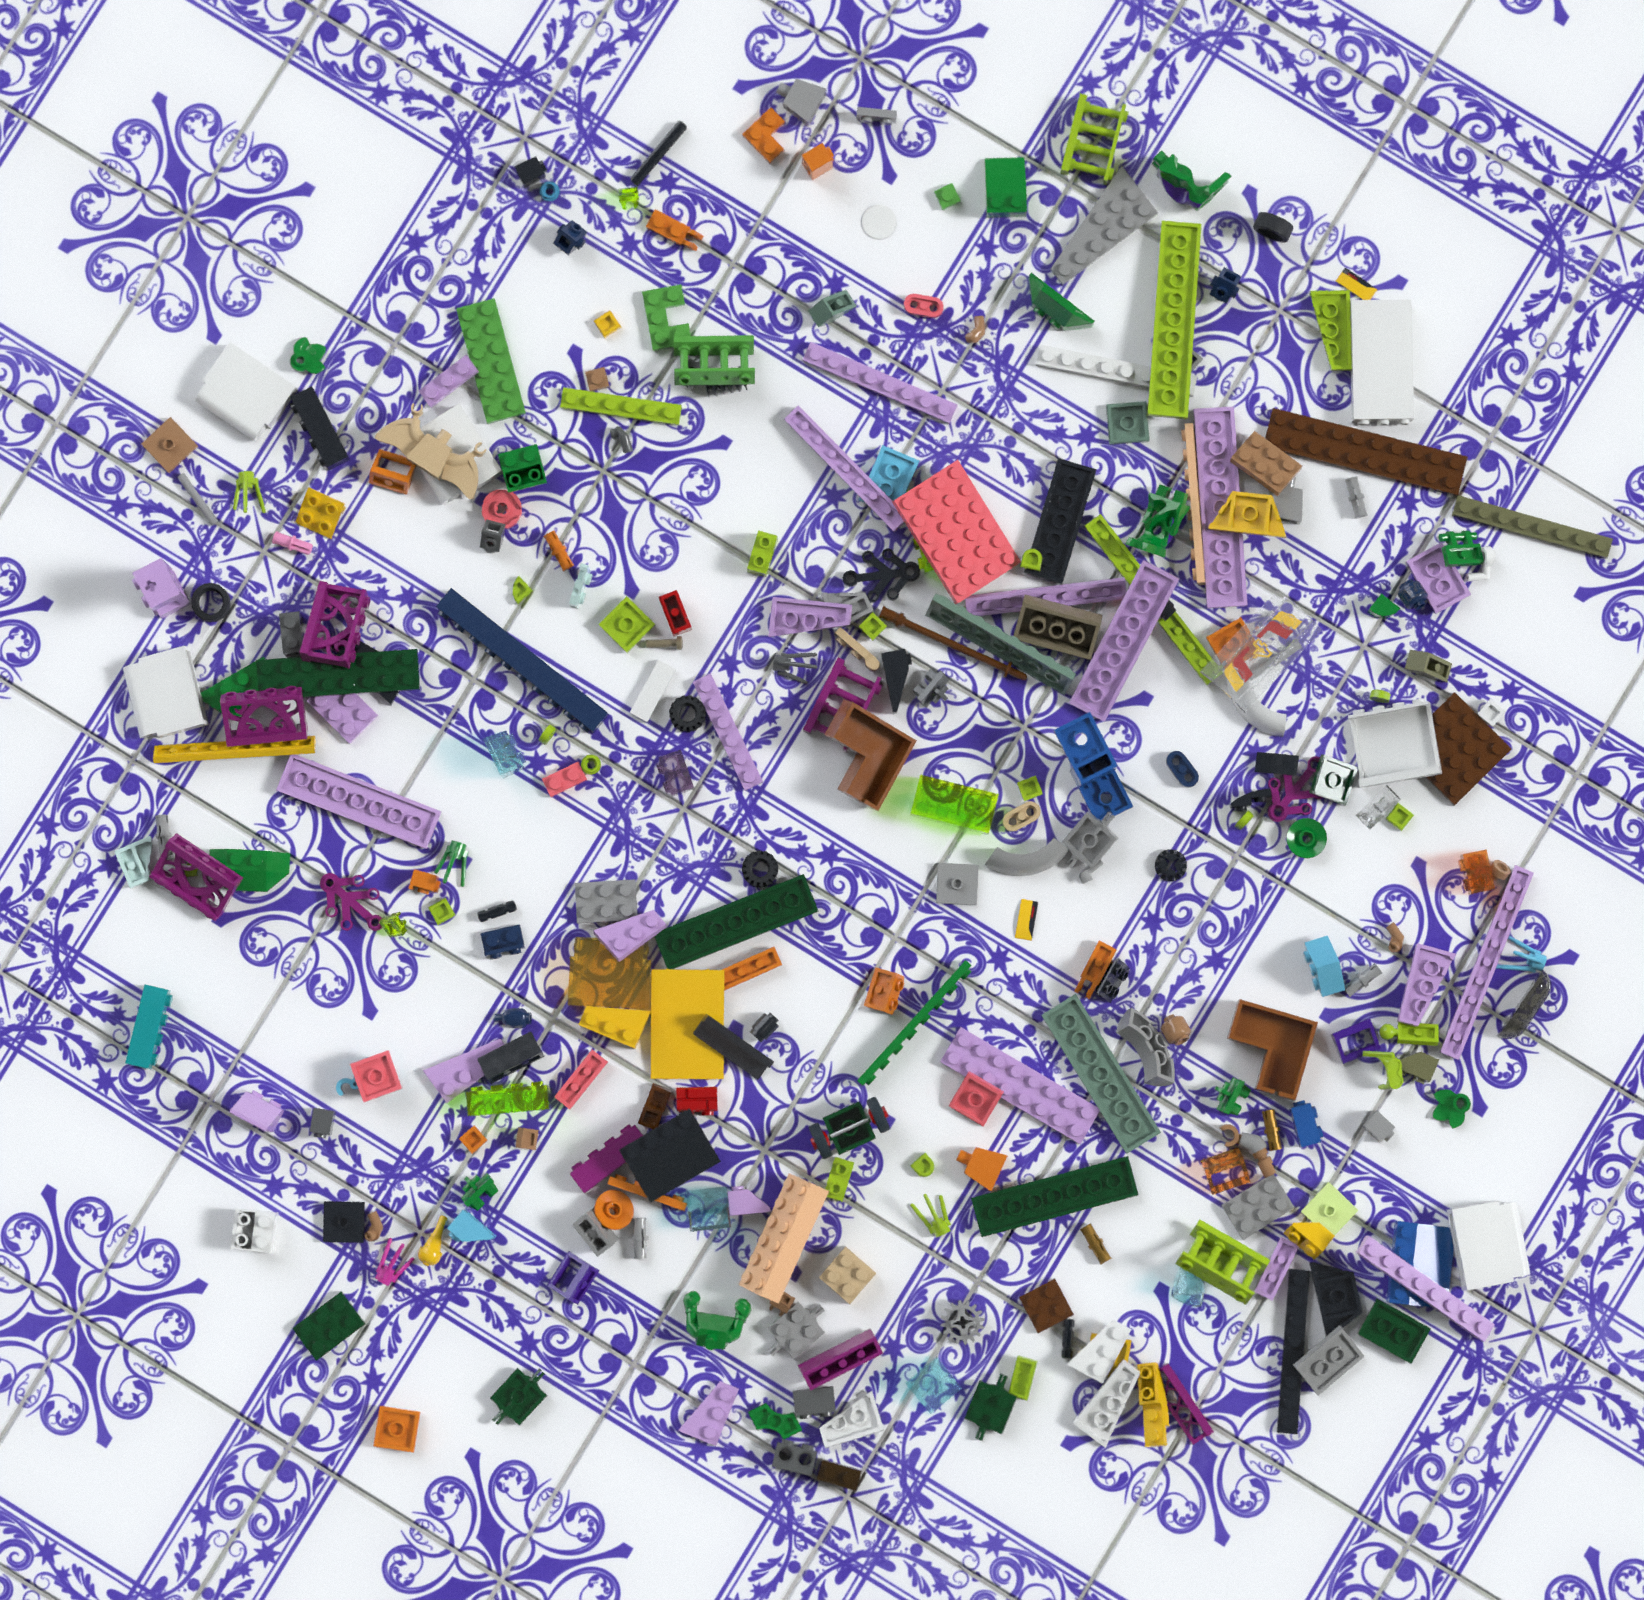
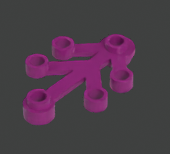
[1267,756,1322,822]
[320,873,384,931]

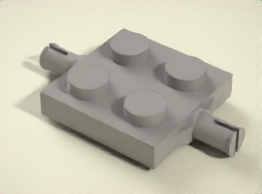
[1062,811,1119,869]
[767,1301,825,1359]

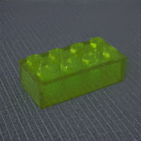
[910,774,999,835]

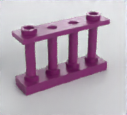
[803,657,883,752]

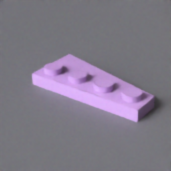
[768,597,852,637]
[423,1039,505,1103]

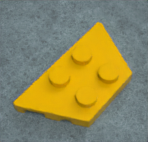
[1209,491,1286,538]

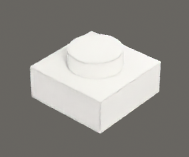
[1477,699,1506,727]

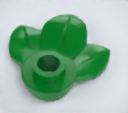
[290,337,326,374]
[1433,1089,1471,1129]

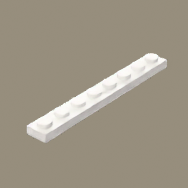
[1036,344,1197,397]

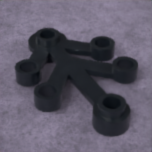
[843,548,920,603]

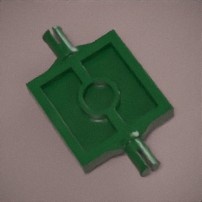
[490,1368,548,1426]
[965,1373,1018,1441]

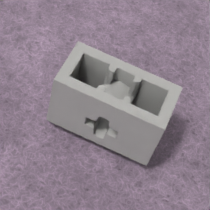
[572,1207,619,1257]

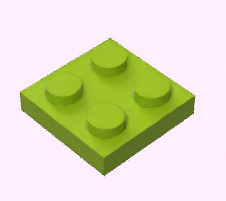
[598,596,655,653]

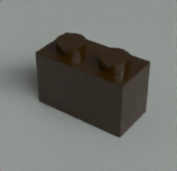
[817,1459,862,1491]

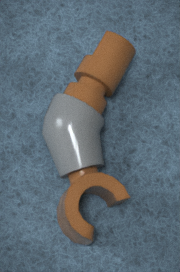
[1219,1124,1276,1178]

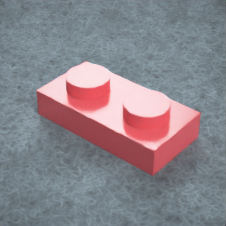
[542,762,587,798]

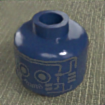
[1398,579,1428,610]

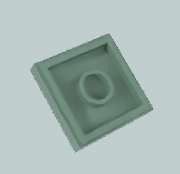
[1106,401,1150,445]

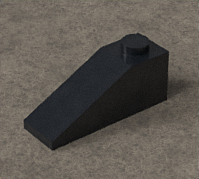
[881,649,912,714]

